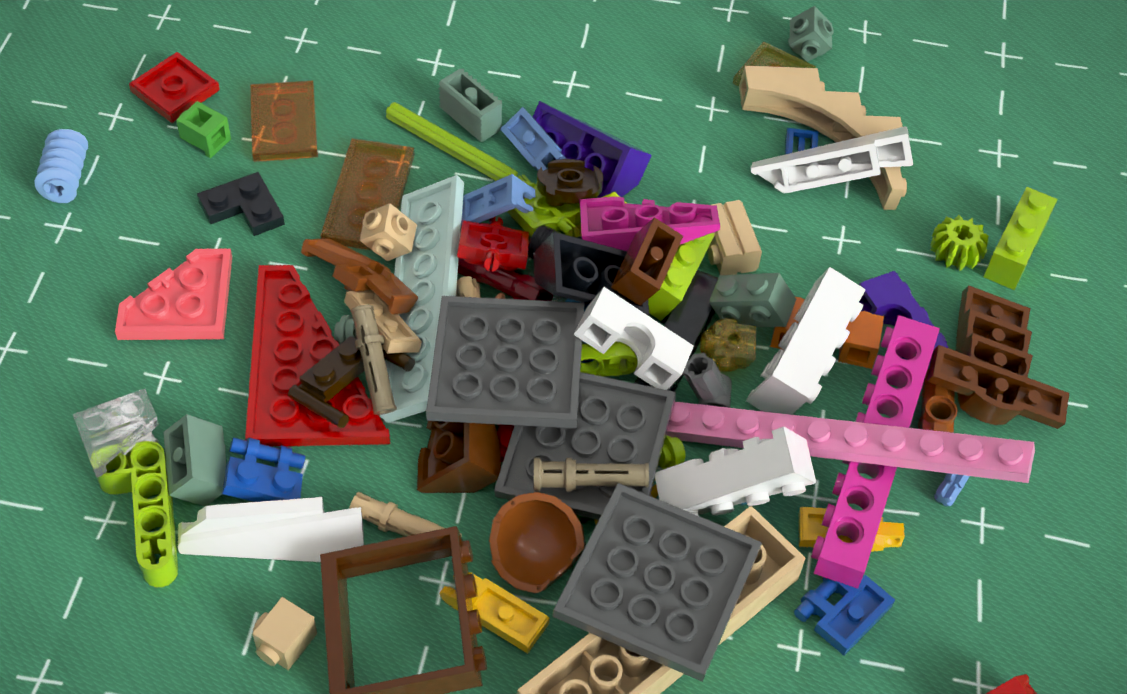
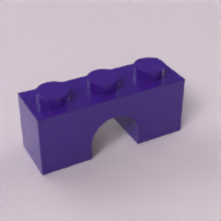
[859,271,949,369]

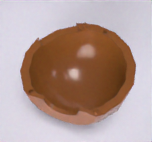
[489,492,586,593]

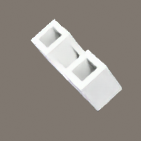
[573,287,693,390]

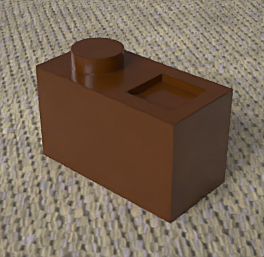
[611,217,683,305]

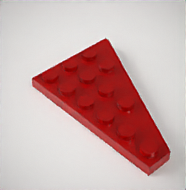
[245,265,390,447]

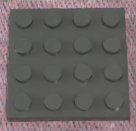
[426,296,584,428]
[494,372,676,520]
[553,483,762,682]

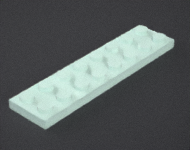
[380,175,464,423]

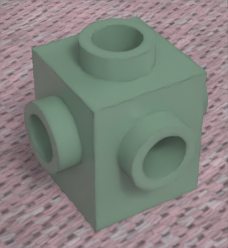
[788,6,834,62]

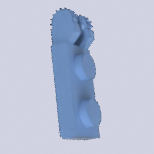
[500,107,567,171]

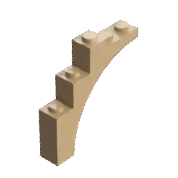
[739,66,907,210]

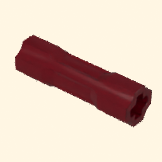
[458,258,553,301]

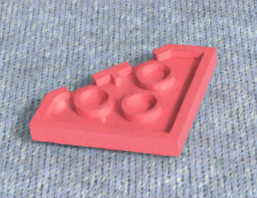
[115,249,232,340]

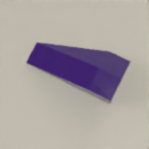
[533,101,652,198]

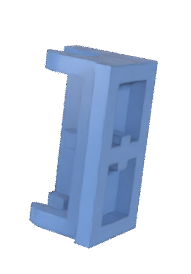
[461,174,535,226]

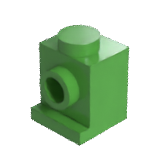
[176,101,231,159]

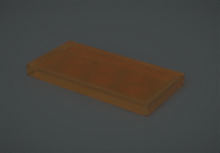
[320,138,415,251]

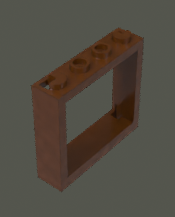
[320,526,487,694]

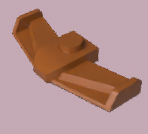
[301,238,418,314]

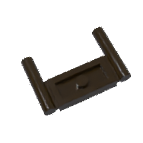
[288,335,415,428]

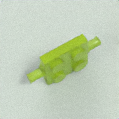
[507,175,581,238]

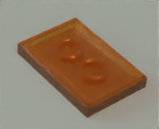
[250,80,318,162]

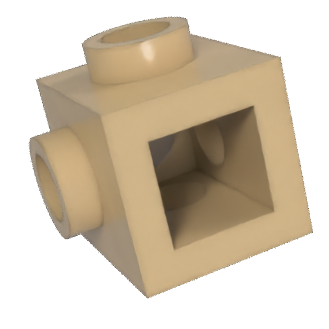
[360,203,417,261]

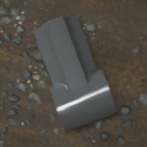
[683,353,732,408]

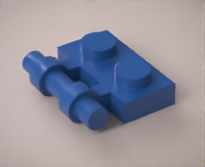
[222,437,305,502]
[794,575,895,656]

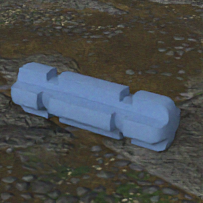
[934,473,970,507]

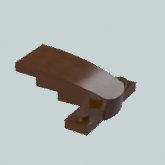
[927,285,1069,429]

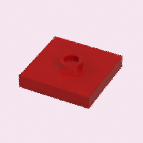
[129,52,220,123]

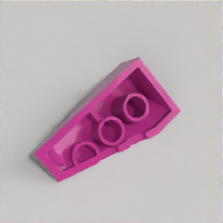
[580,197,720,251]

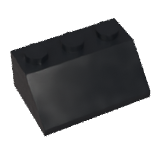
[533,232,649,315]

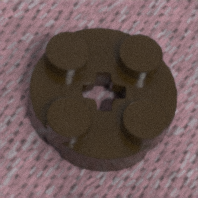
[537,159,603,207]

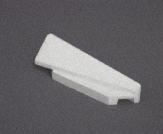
[751,127,913,194]
[178,497,364,562]

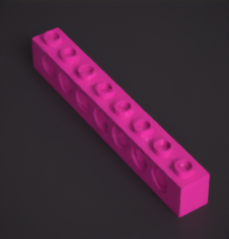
[811,315,940,589]

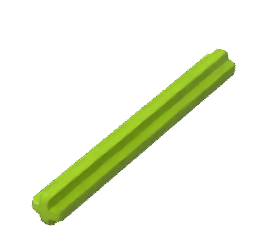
[386,102,518,181]

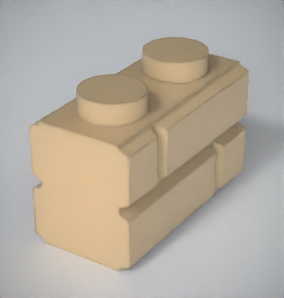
[707,200,762,275]

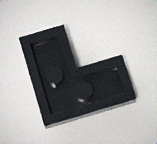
[197,172,285,236]

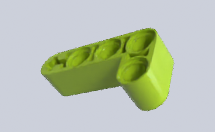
[92,441,178,587]

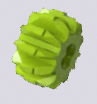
[930,215,989,271]

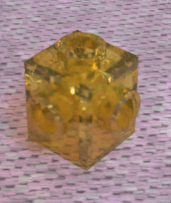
[700,319,756,372]

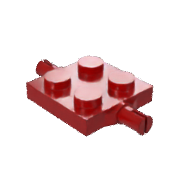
[457,216,529,272]

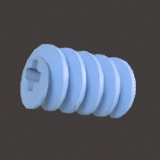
[34,129,88,203]

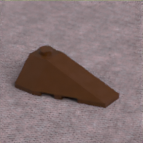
[417,421,501,493]

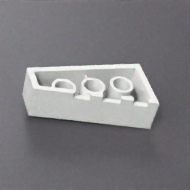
[746,267,865,415]
[655,427,816,516]

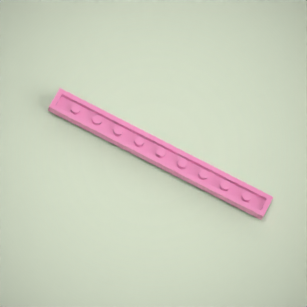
[666,402,1035,483]

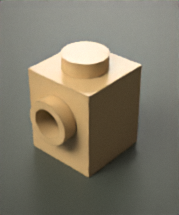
[252,597,317,670]

